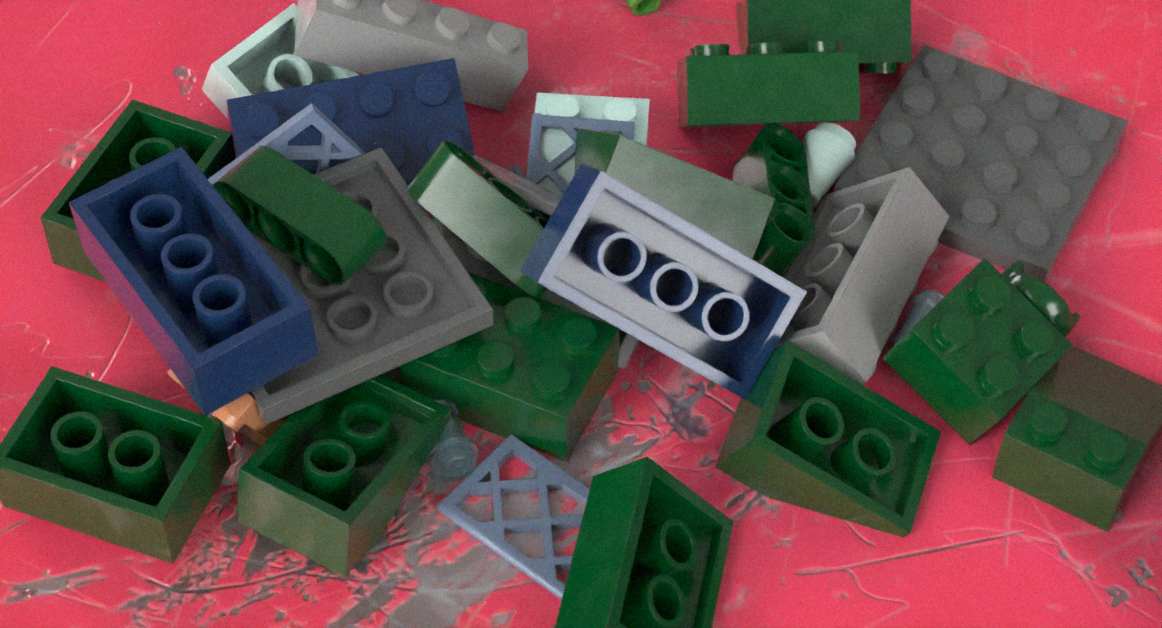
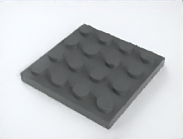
[834,45,1128,283]
[248,147,494,425]

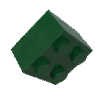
[883,258,1073,445]

